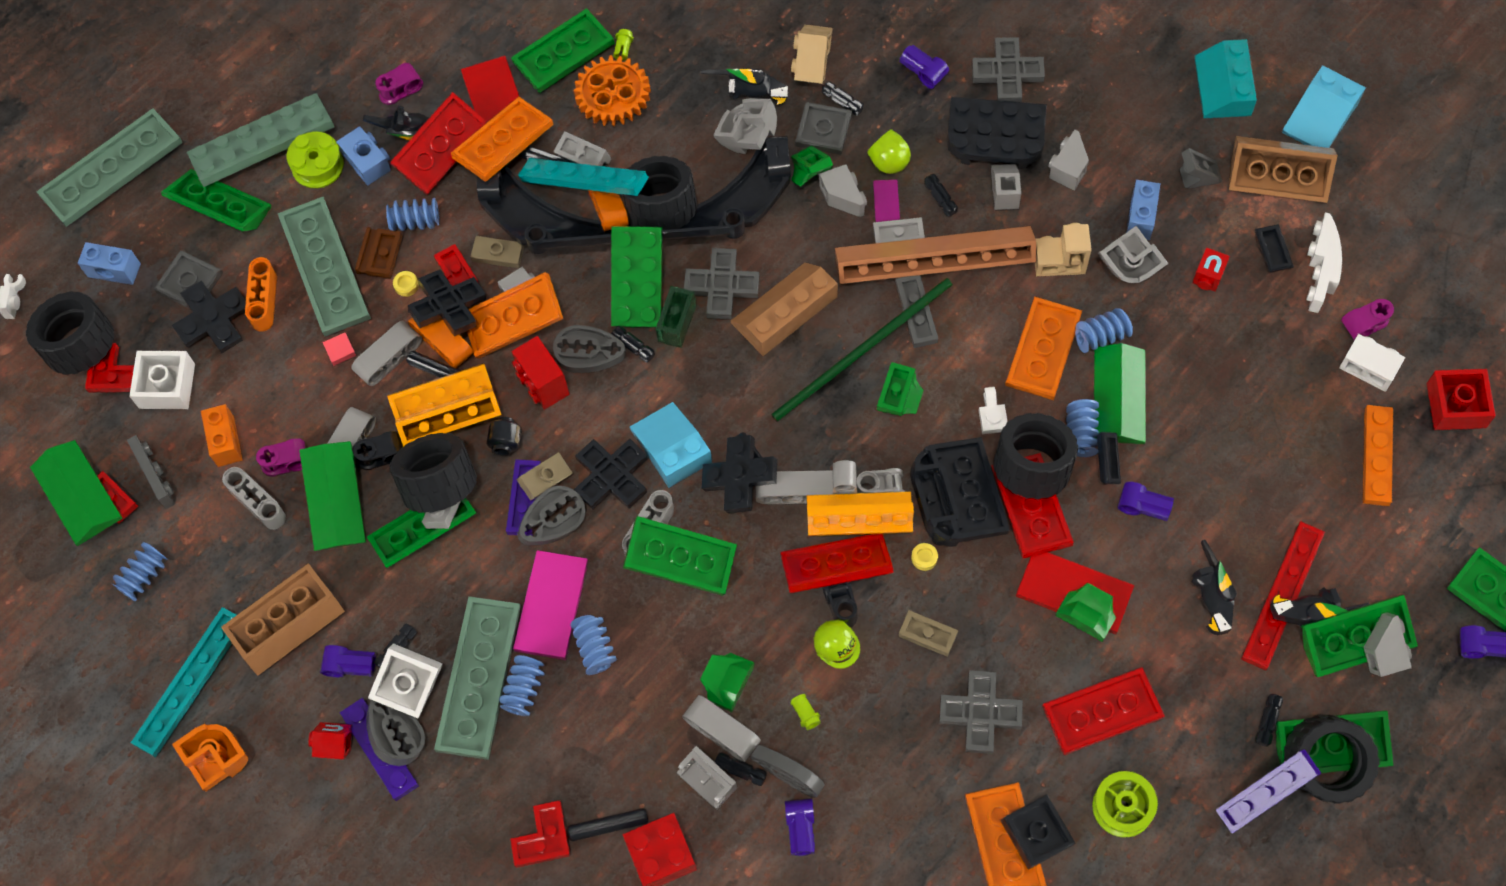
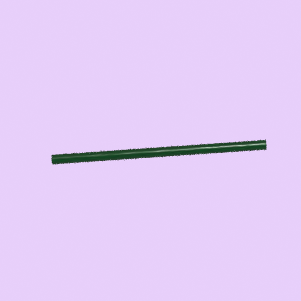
[771,278,952,422]

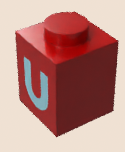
[1192,247,1230,292]
[308,722,352,760]

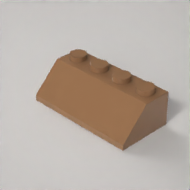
[1229,136,1338,203]
[731,262,838,356]
[221,563,345,676]

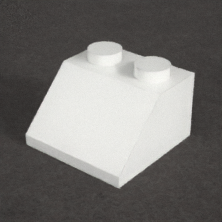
[368,644,443,718]

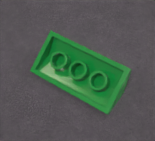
[161,169,271,232]
[1094,343,1146,444]
[30,440,122,546]
[299,441,366,551]
[367,498,476,568]
[1302,594,1418,677]
[1276,710,1394,773]

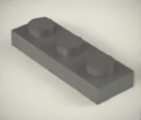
[895,275,938,348]
[127,435,175,509]

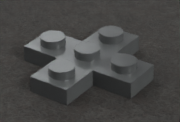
[972,37,1045,102]
[684,248,760,319]
[939,670,1023,754]

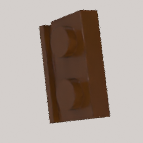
[355,227,403,279]

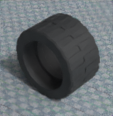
[621,156,697,230]
[25,291,114,375]
[994,413,1078,499]
[389,433,477,513]
[1284,714,1380,804]

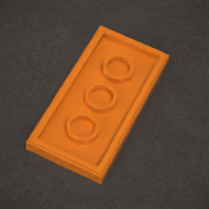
[451,97,553,182]
[467,272,564,359]
[1005,296,1082,400]
[965,783,1047,886]

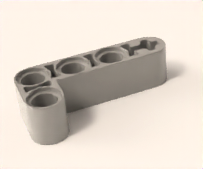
[755,460,857,504]

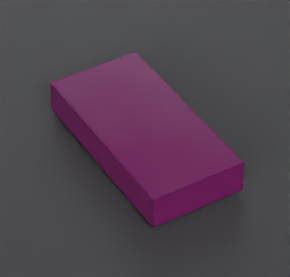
[873,180,900,222]

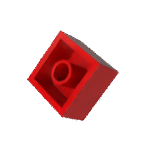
[511,336,570,410]
[1426,369,1496,430]
[622,813,697,886]

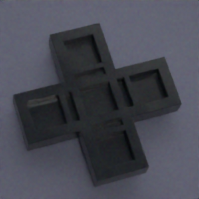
[408,269,486,336]
[172,280,246,354]
[701,435,777,513]
[574,438,648,510]

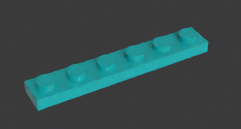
[518,158,648,196]
[131,607,237,758]

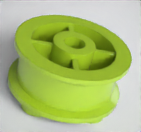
[287,132,344,188]
[1092,771,1158,838]

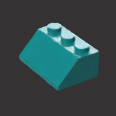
[1194,39,1257,118]

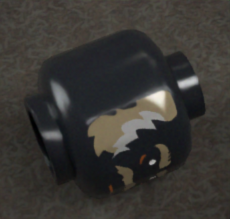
[486,417,522,456]

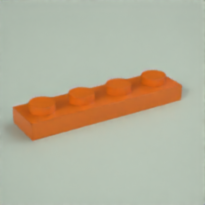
[1363,405,1393,506]

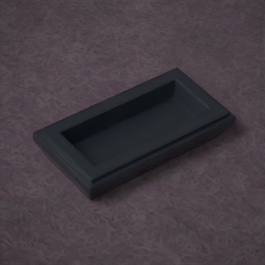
[1255,224,1294,273]
[1097,432,1121,484]

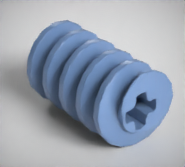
[386,198,439,231]
[1075,308,1133,353]
[1066,399,1099,457]
[112,542,168,601]
[570,615,617,675]
[499,655,545,716]

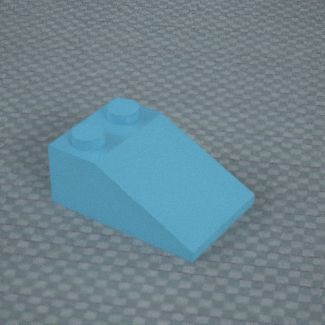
[1282,65,1366,148]
[630,402,712,488]

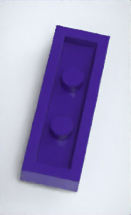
[506,459,541,536]

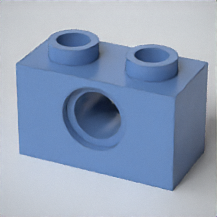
[336,126,391,186]
[1126,180,1160,240]
[77,242,141,285]

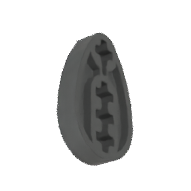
[553,325,626,373]
[517,486,585,546]
[366,700,425,766]
[751,745,825,798]

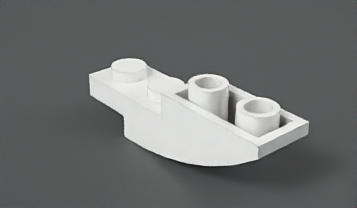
[1306,212,1342,313]

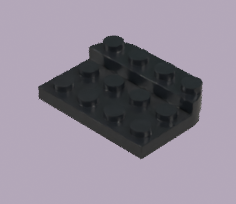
[947,97,1047,169]
[910,437,1010,547]

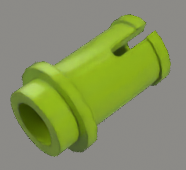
[613,29,634,61]
[790,694,821,730]

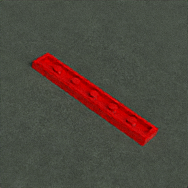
[1241,521,1325,671]

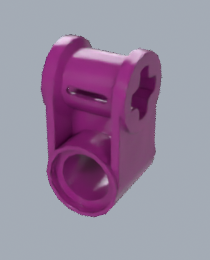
[375,63,423,105]
[1341,299,1394,341]
[256,438,306,477]

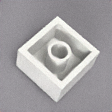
[129,351,195,409]

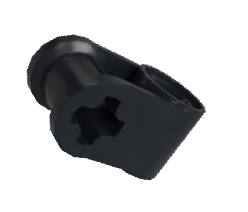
[353,431,403,470]
[822,582,857,628]

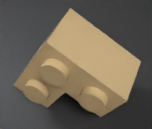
[791,25,833,83]
[1035,223,1091,276]

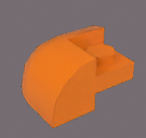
[172,724,248,791]

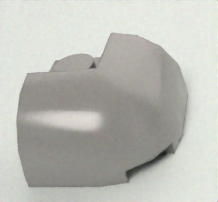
[713,98,777,154]
[1098,226,1168,283]

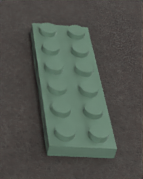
[187,93,334,187]
[36,108,183,227]
[278,197,371,337]
[434,596,521,760]

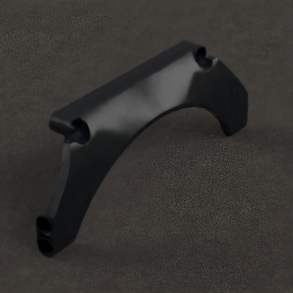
[477,136,791,254]

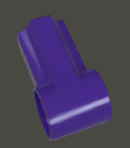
[900,45,949,89]
[1118,482,1174,521]
[1460,626,1506,659]
[320,645,376,678]
[785,799,815,856]

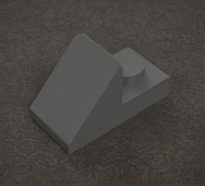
[1180,148,1222,188]

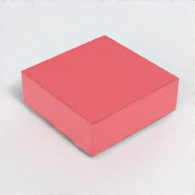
[323,332,356,366]

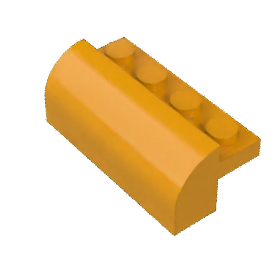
[387,364,501,447]
[807,492,914,536]

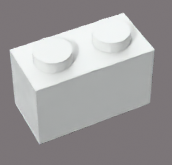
[1339,334,1405,392]

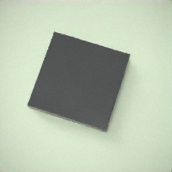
[795,102,852,155]
[154,250,223,309]

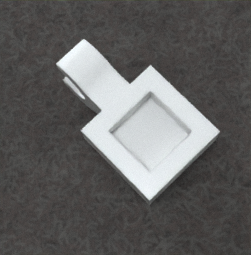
[0,274,26,319]
[979,387,1007,434]

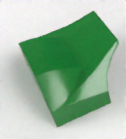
[791,146,833,187]
[877,362,924,416]
[1055,583,1116,642]
[700,653,755,712]

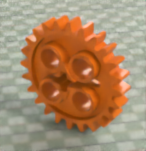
[574,55,651,126]

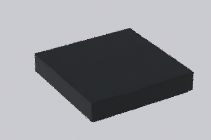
[1000,795,1076,870]

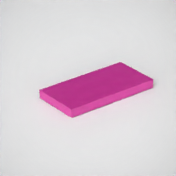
[513,550,588,660]

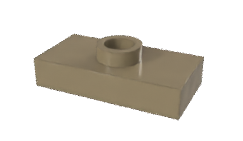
[470,236,524,268]
[516,452,573,501]
[898,610,958,657]

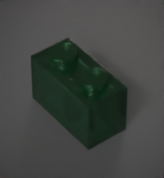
[656,286,696,348]

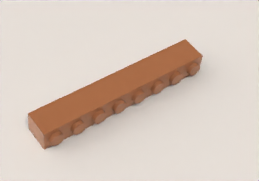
[835,226,1036,284]

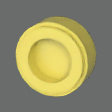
[393,271,419,297]
[911,543,938,571]

